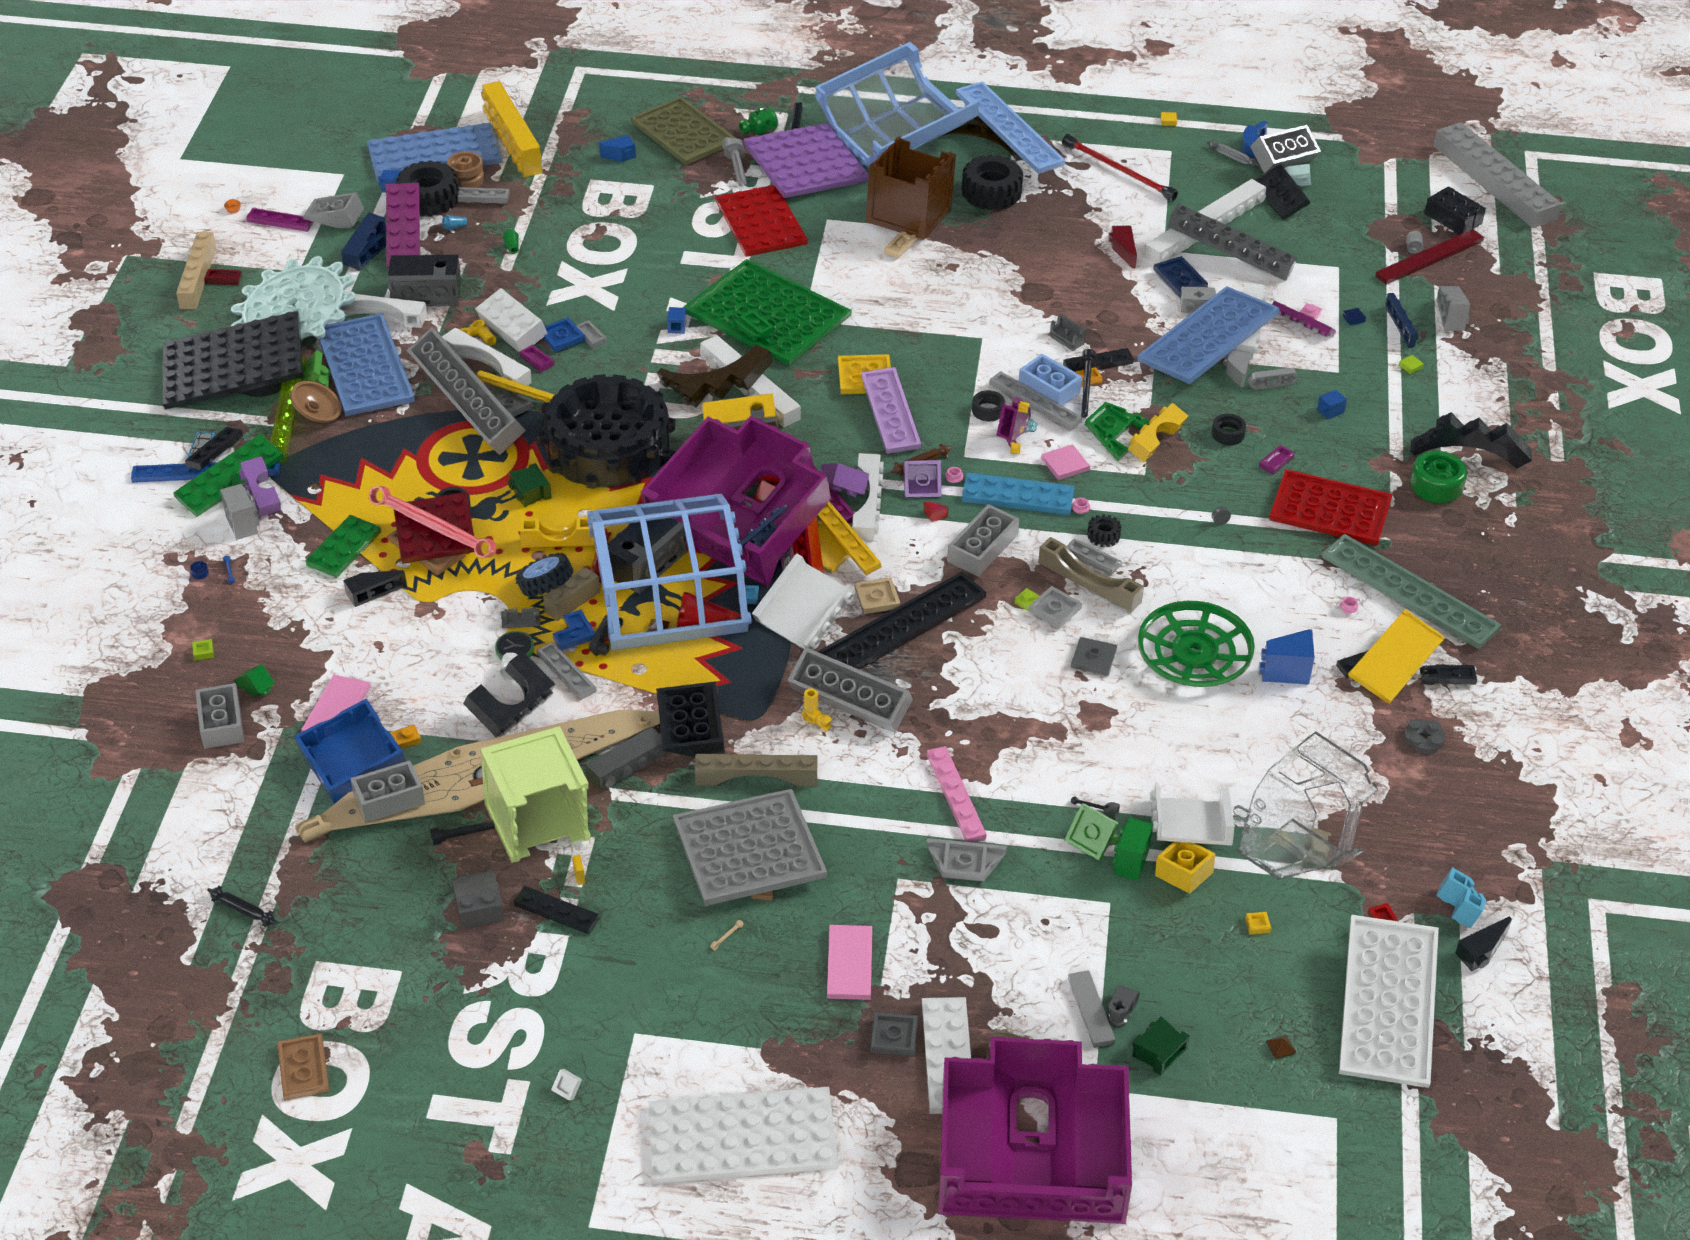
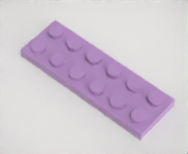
[861,367,921,454]

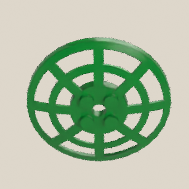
[1138,600,1255,687]

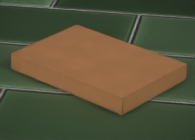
[277,1033,330,1101]

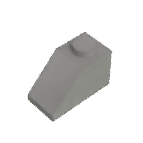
[1224,350,1251,387]

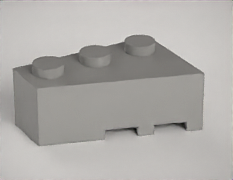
[1436,286,1471,331]

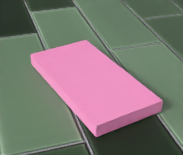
[301,674,371,732]
[827,925,872,1000]

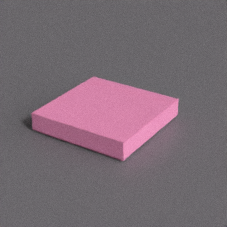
[1041,444,1090,480]

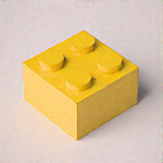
[1155,842,1216,894]

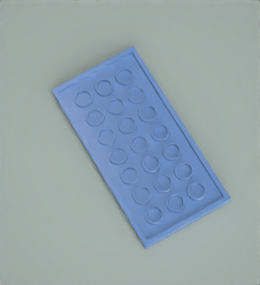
[367,123,503,182]
[1137,286,1280,384]
[319,313,415,416]

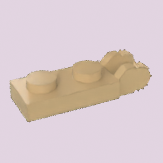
[884,231,919,259]

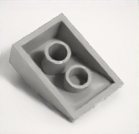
[303,192,364,229]

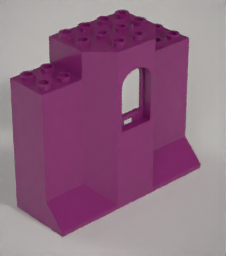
[641,416,831,587]
[938,1036,1132,1224]

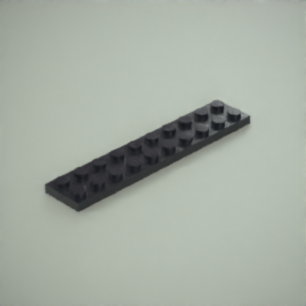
[817,572,987,669]

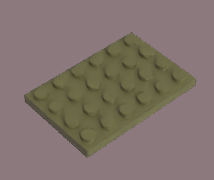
[631,96,735,165]

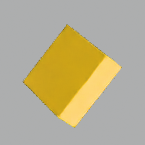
[1160,112,1177,126]
[572,854,585,885]
[1245,912,1271,935]

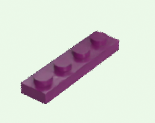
[1272,300,1336,337]

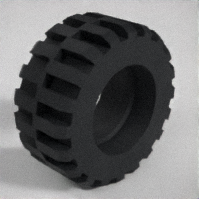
[962,155,1023,210]
[396,160,459,217]

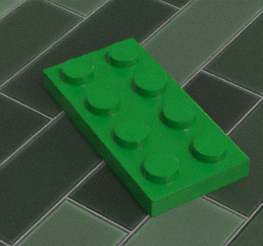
[305,515,381,578]

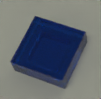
[1342,308,1366,325]

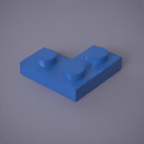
[553,609,595,651]

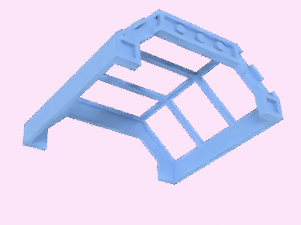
[587,494,751,651]

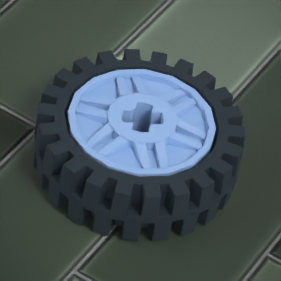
[516,553,574,597]

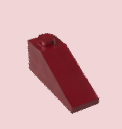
[1108,225,1137,268]

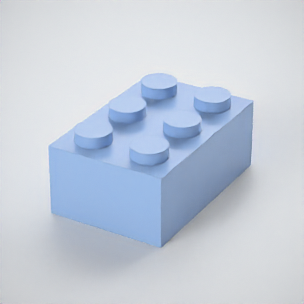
[1019,353,1082,406]

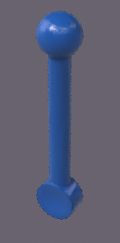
[223,556,235,584]

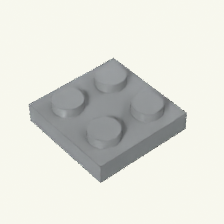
[1029,586,1082,629]

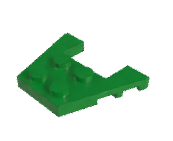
[1084,402,1152,461]

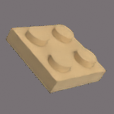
[854,577,901,614]

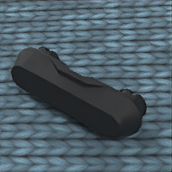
[589,615,623,656]

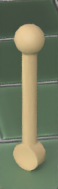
[710,920,743,951]

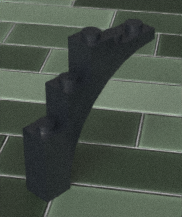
[1410,412,1532,469]

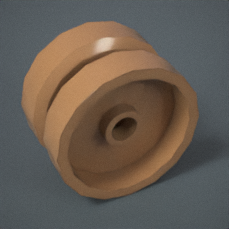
[447,151,484,188]

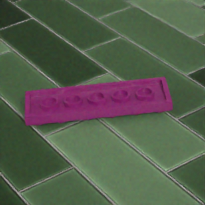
[386,183,420,269]

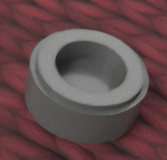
[1211,506,1231,525]

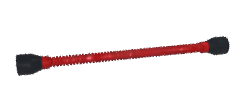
[1062,134,1179,201]

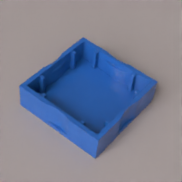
[294,698,406,804]

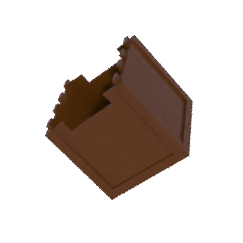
[865,136,956,240]

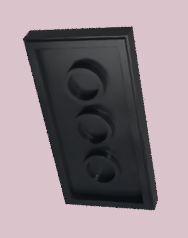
[1255,164,1311,220]

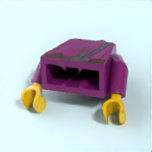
[996,397,1031,454]

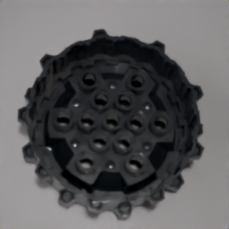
[538,374,676,489]

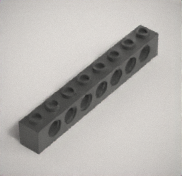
[1168,203,1297,281]

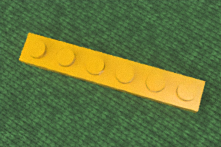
[816,501,882,575]

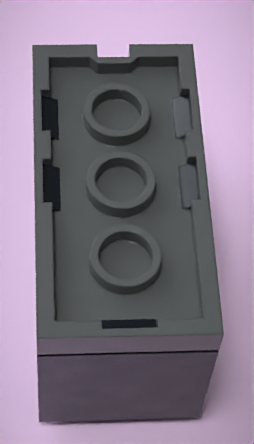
[387,254,461,307]
[607,518,687,594]

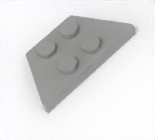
[926,838,1007,881]

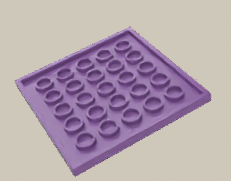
[743,123,869,198]

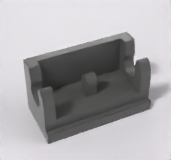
[1048,314,1086,351]

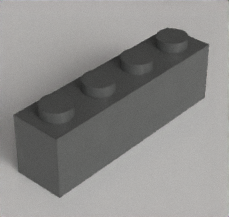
[586,727,667,791]

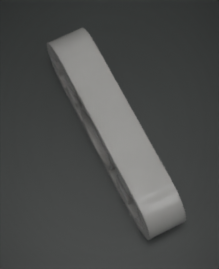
[1248,368,1298,390]

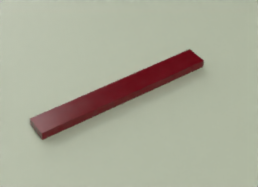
[1375,229,1484,285]

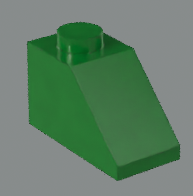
[233,664,275,697]

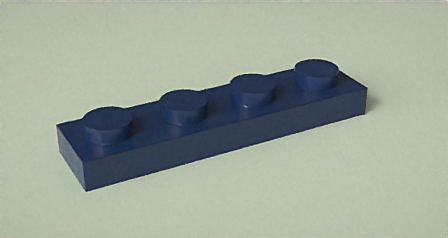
[1385,293,1418,348]

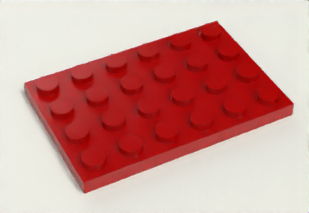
[715,185,808,257]
[1269,469,1393,546]

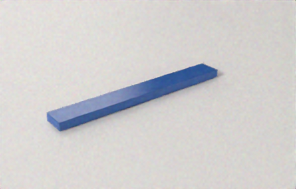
[131,461,280,483]

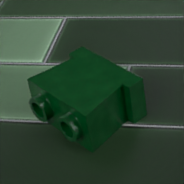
[508,463,551,507]
[1132,1016,1190,1076]

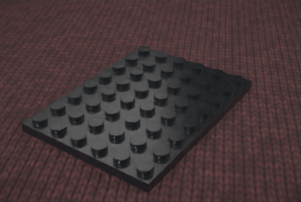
[163,311,303,410]

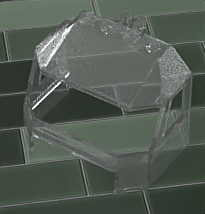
[1233,731,1378,880]

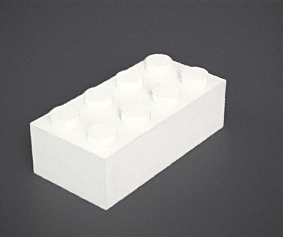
[475,288,548,352]

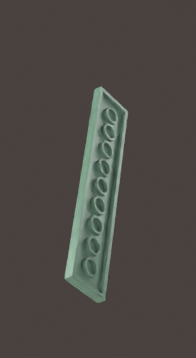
[1322,534,1502,649]

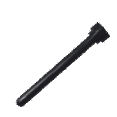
[1081,349,1096,418]
[430,820,495,846]

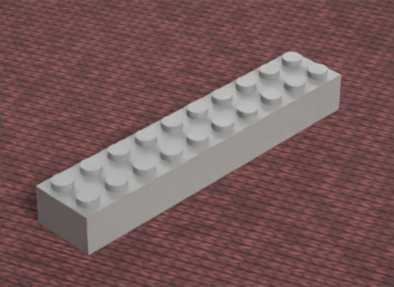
[1433,122,1562,228]
[407,327,526,455]

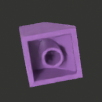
[903,460,942,497]
[821,463,869,497]

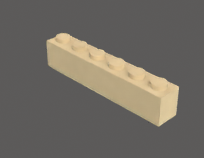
[176,231,216,309]

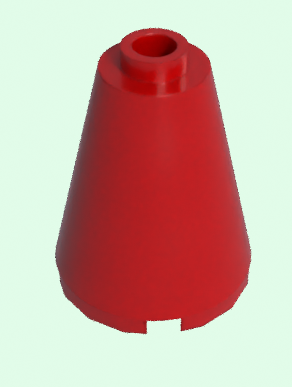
[676,592,730,628]

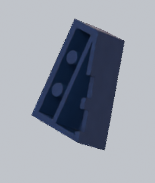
[341,212,386,271]

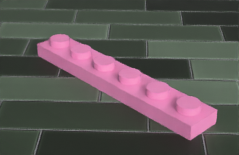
[927,746,987,843]

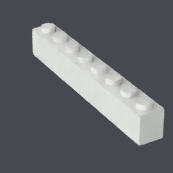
[700,335,801,428]

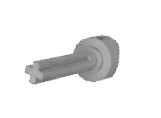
[722,137,747,186]

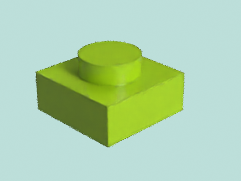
[1015,588,1040,612]

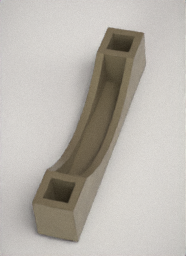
[1038,537,1144,613]
[695,754,818,787]

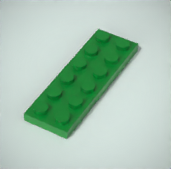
[173,433,284,517]

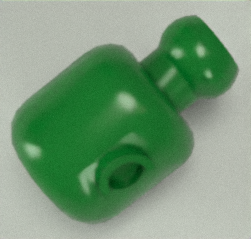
[739,107,778,135]

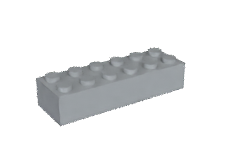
[787,647,913,733]

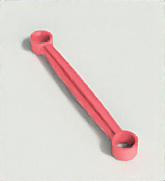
[369,486,496,558]

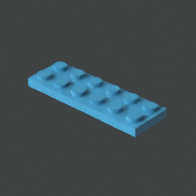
[962,473,1075,515]

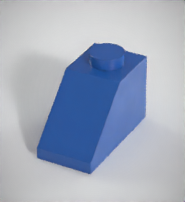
[599,135,636,162]

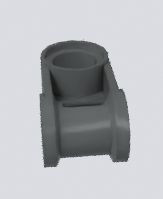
[1107,984,1140,1027]

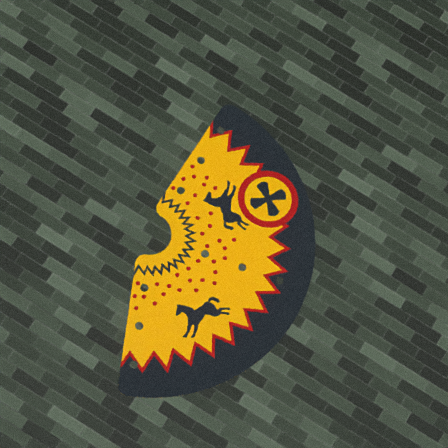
[270,410,791,721]

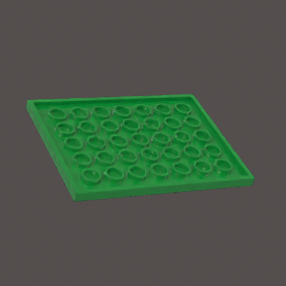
[683,259,852,366]

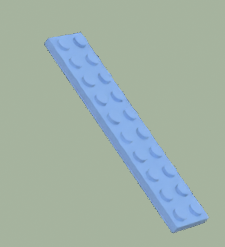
[956,81,1065,174]

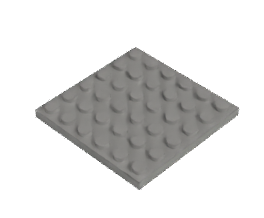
[673,789,827,906]

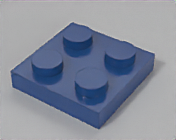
[542,317,585,352]

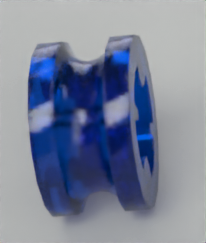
[190,561,209,580]

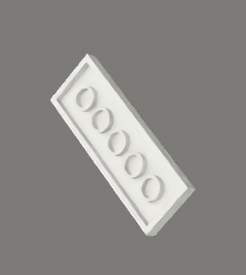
[922,997,971,1114]

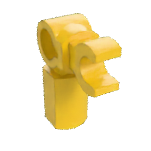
[460,320,496,346]
[801,688,832,731]

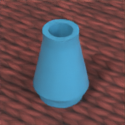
[442,215,467,231]

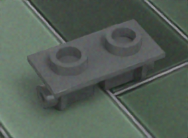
[501,607,540,629]

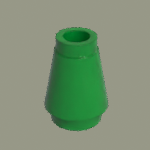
[503,229,519,254]

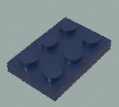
[1153,256,1208,297]

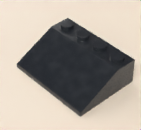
[656,681,725,757]

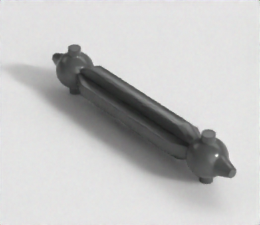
[1207,140,1260,168]

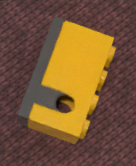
[702,393,778,430]

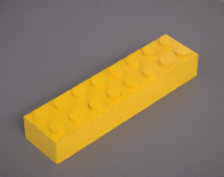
[481,81,542,178]

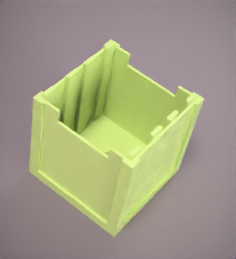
[480,726,591,863]

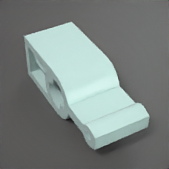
[1284,164,1311,186]

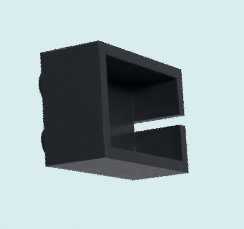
[1424,186,1486,235]

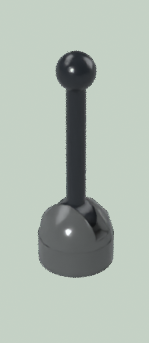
[1071,796,1120,819]

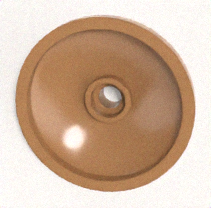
[290,381,342,423]

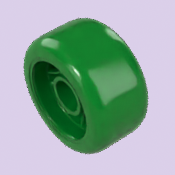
[1410,451,1467,504]

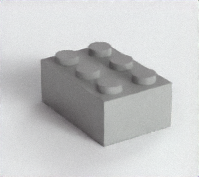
[195,683,245,749]
[350,760,425,823]

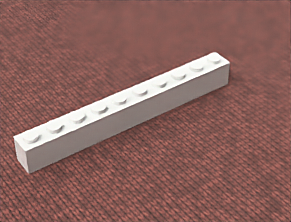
[1144,179,1266,264]

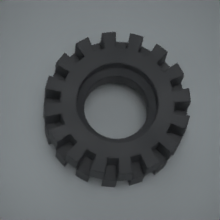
[1087,514,1122,547]

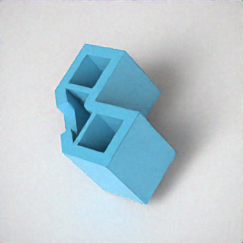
[1436,867,1486,929]

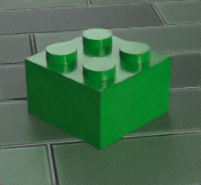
[1112,817,1153,881]

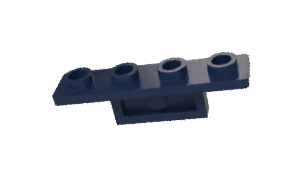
[730,505,788,557]

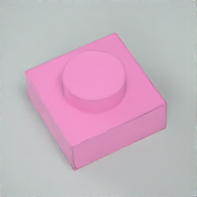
[1300,303,1322,320]

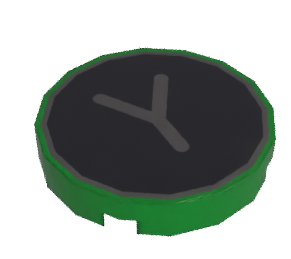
[495,631,534,661]

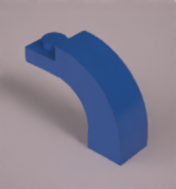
[1241,120,1268,159]

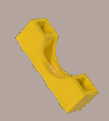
[1128,403,1188,463]
[520,517,595,548]

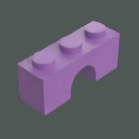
[238,456,281,517]

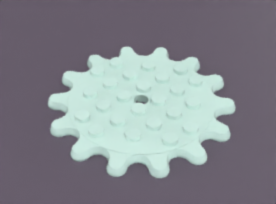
[231,256,355,341]

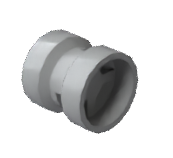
[1406,231,1423,254]

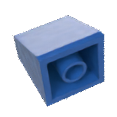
[1258,629,1315,684]

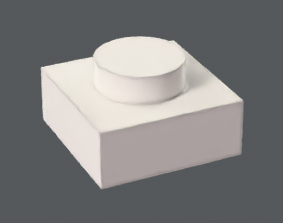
[551,1069,582,1100]

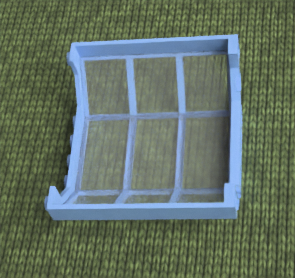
[815,42,979,170]

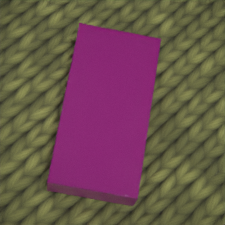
[519,344,555,372]
[1259,445,1295,475]

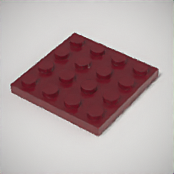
[393,492,475,564]

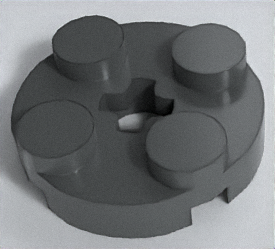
[1404,719,1445,754]

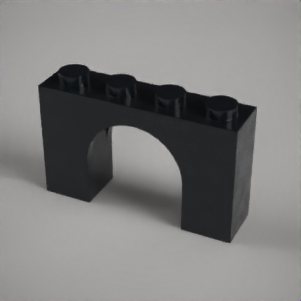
[463,651,556,737]

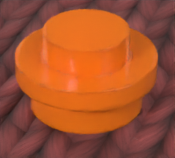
[224,199,241,214]

